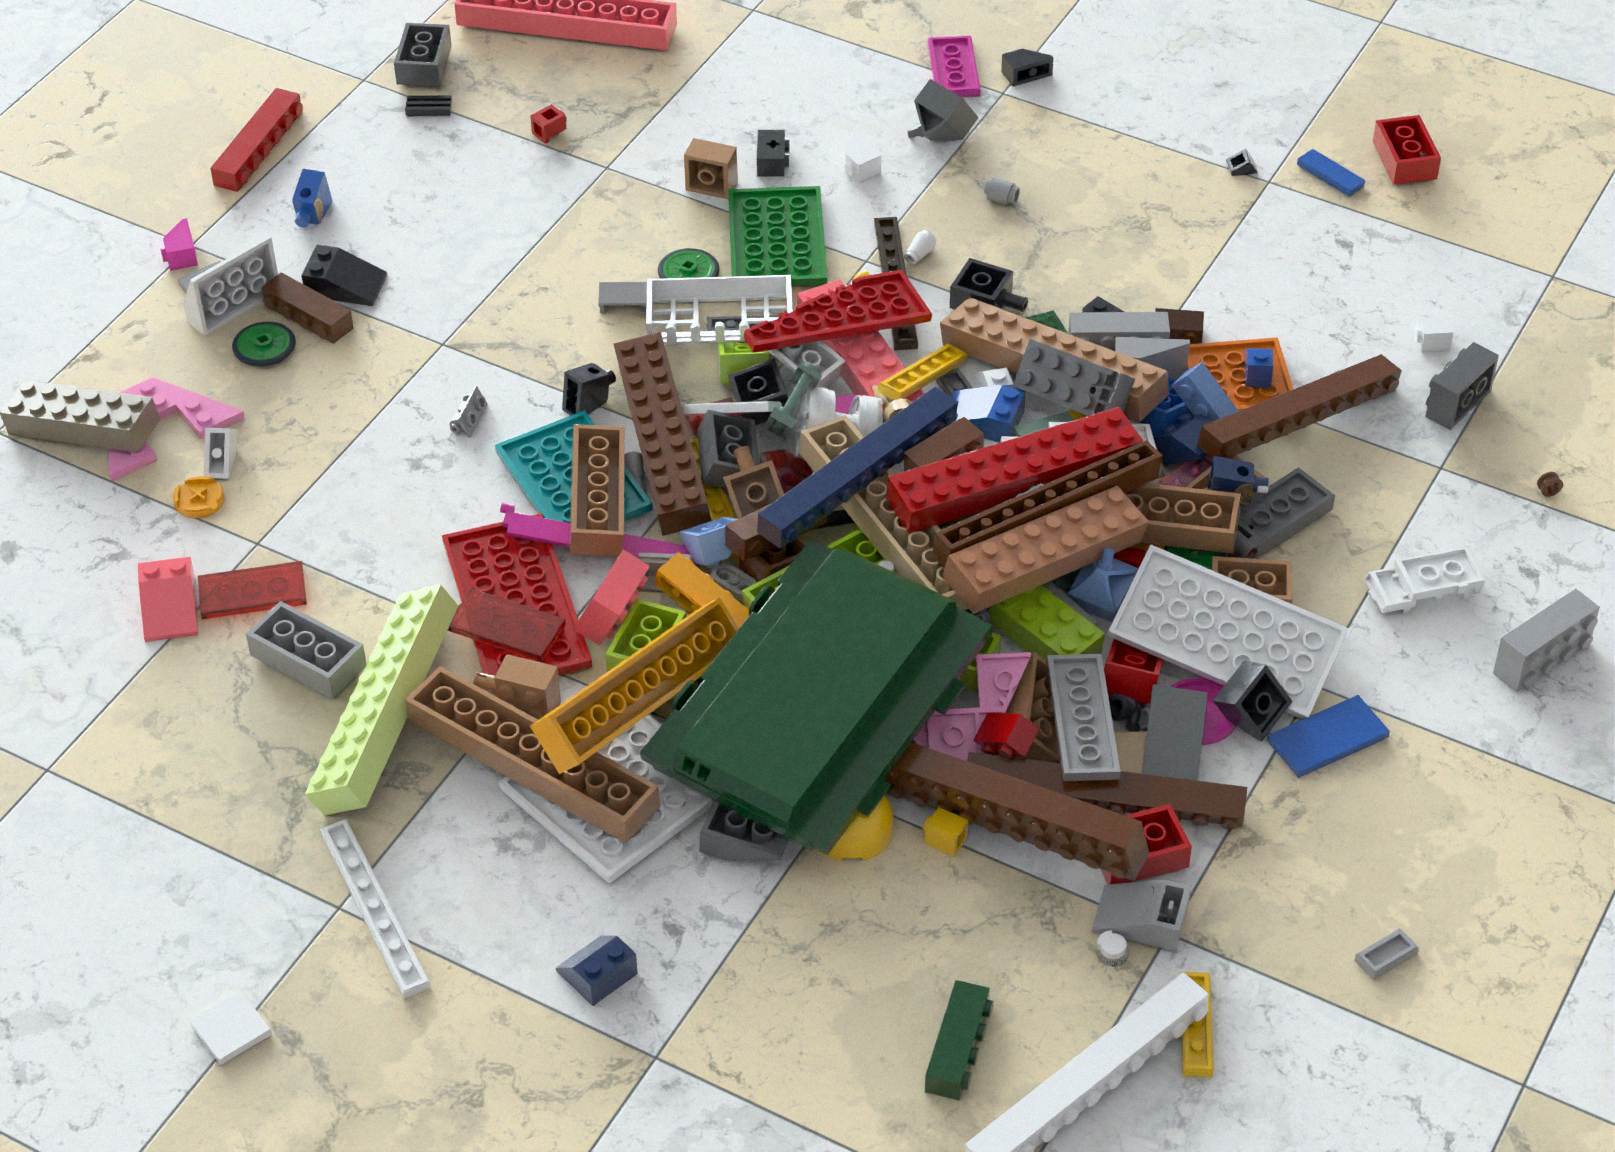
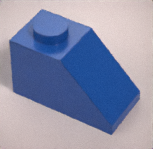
[1245,348,1273,388]

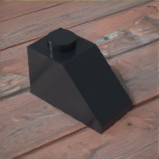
[1001,49,1054,87]

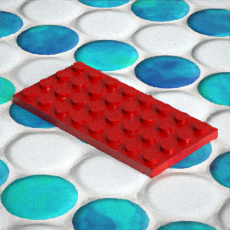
[441,513,593,676]

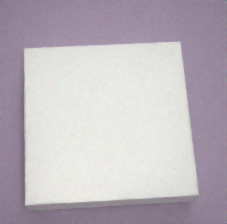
[189,991,272,1065]

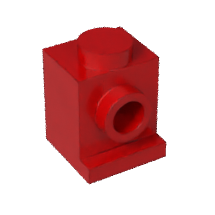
[530,104,567,144]

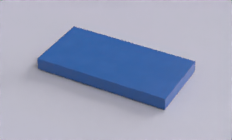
[1267,695,1390,778]

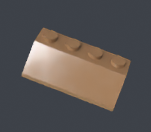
[1006,652,1061,763]

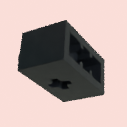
[757,130,790,177]

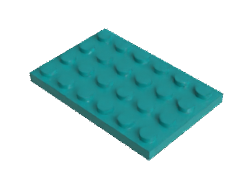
[495,410,653,547]

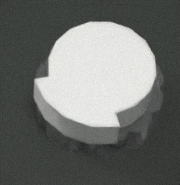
[1096,930,1129,967]

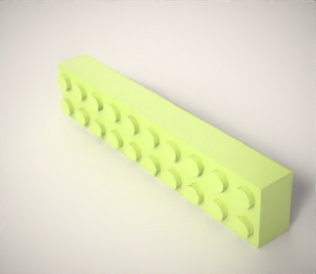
[305,584,458,815]

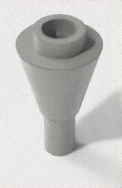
[624,451,646,493]

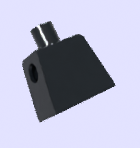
[562,363,616,415]

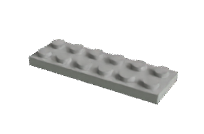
[1047,654,1121,781]

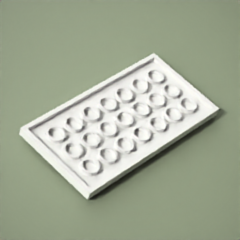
[1107,545,1349,719]

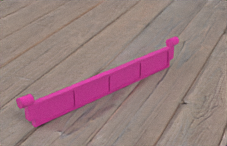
[500,503,704,568]

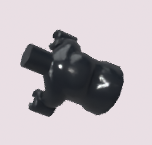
[1108,693,1146,732]

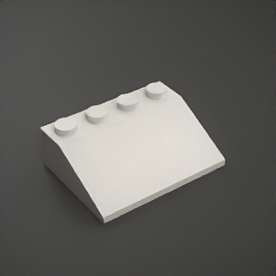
[183,235,278,336]

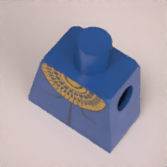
[292,169,333,228]

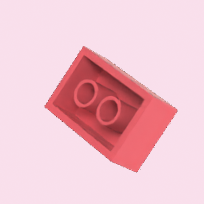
[573,550,650,646]

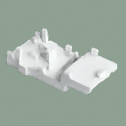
[1364,547,1485,614]

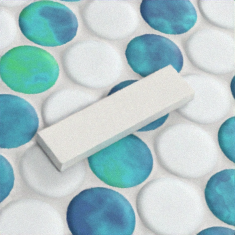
[683,401,781,415]

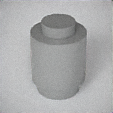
[984,177,1020,205]

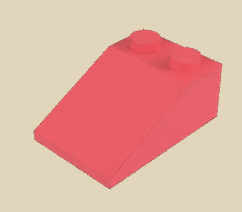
[138,557,198,642]

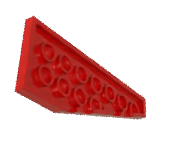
[743,270,932,353]

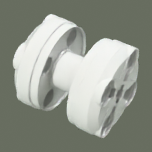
[795,385,883,459]

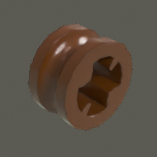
[1537,471,1563,497]

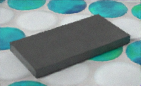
[1142,684,1207,781]

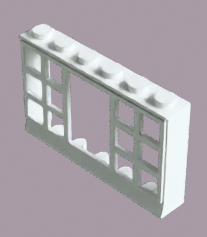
[646,275,792,344]

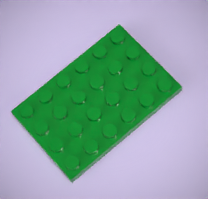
[728,186,827,287]

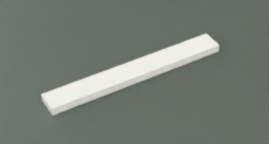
[320,819,431,999]

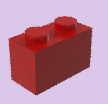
[973,712,1039,758]

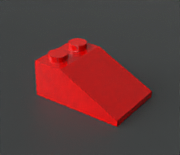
[1104,639,1164,705]

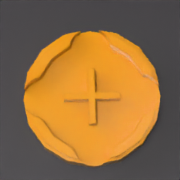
[173,476,225,518]

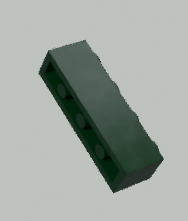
[925,980,994,1101]

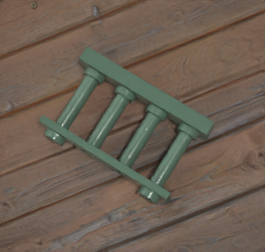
[764,363,822,440]

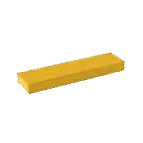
[1180,972,1214,1077]

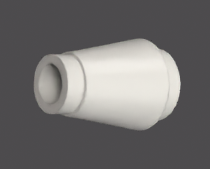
[904,230,936,265]

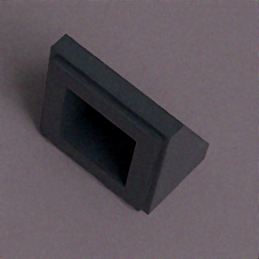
[1226,149,1258,176]

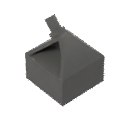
[907,79,979,141]

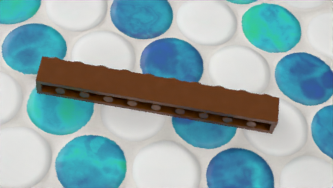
[1197,354,1402,459]
[932,440,1163,568]
[967,752,1247,829]

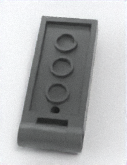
[1013,339,1135,416]
[1233,467,1335,559]

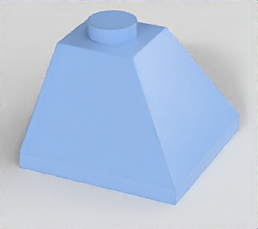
[679,517,737,568]

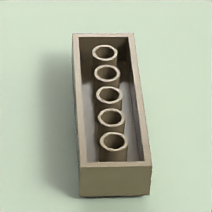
[0,380,160,453]

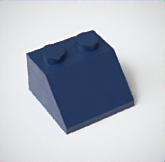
[1153,413,1212,465]
[556,936,638,1006]

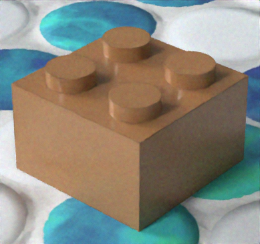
[684,138,738,199]

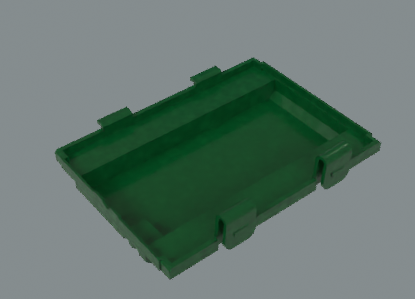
[640,540,993,855]

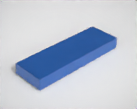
[1297,148,1365,197]

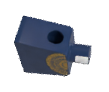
[1207,456,1269,506]

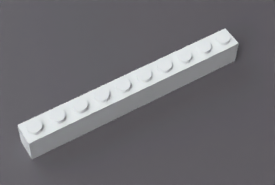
[965,972,1209,1152]

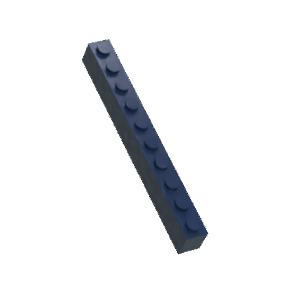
[757,386,958,548]

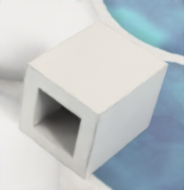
[1414,316,1454,352]

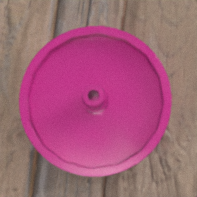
[1170,678,1236,745]

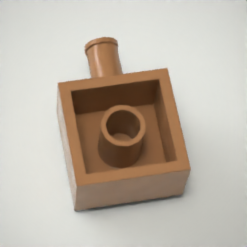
[723,446,784,519]
[473,654,561,720]

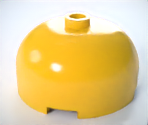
[827,795,894,861]

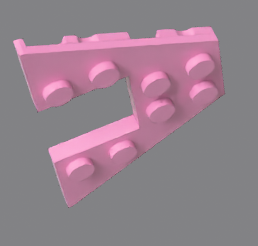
[109,377,245,481]
[913,652,1031,761]

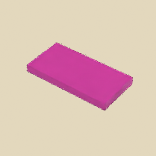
[928,36,981,97]

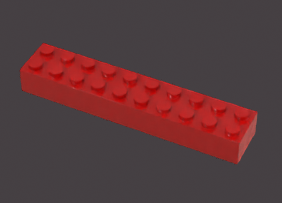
[886,407,1143,534]

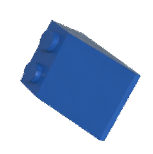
[1140,377,1193,438]
[951,385,1026,443]

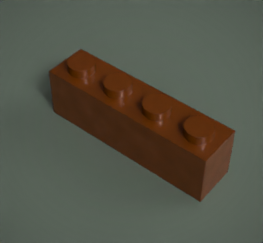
[261,272,354,344]
[725,505,827,561]

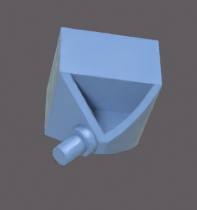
[1068,548,1138,623]

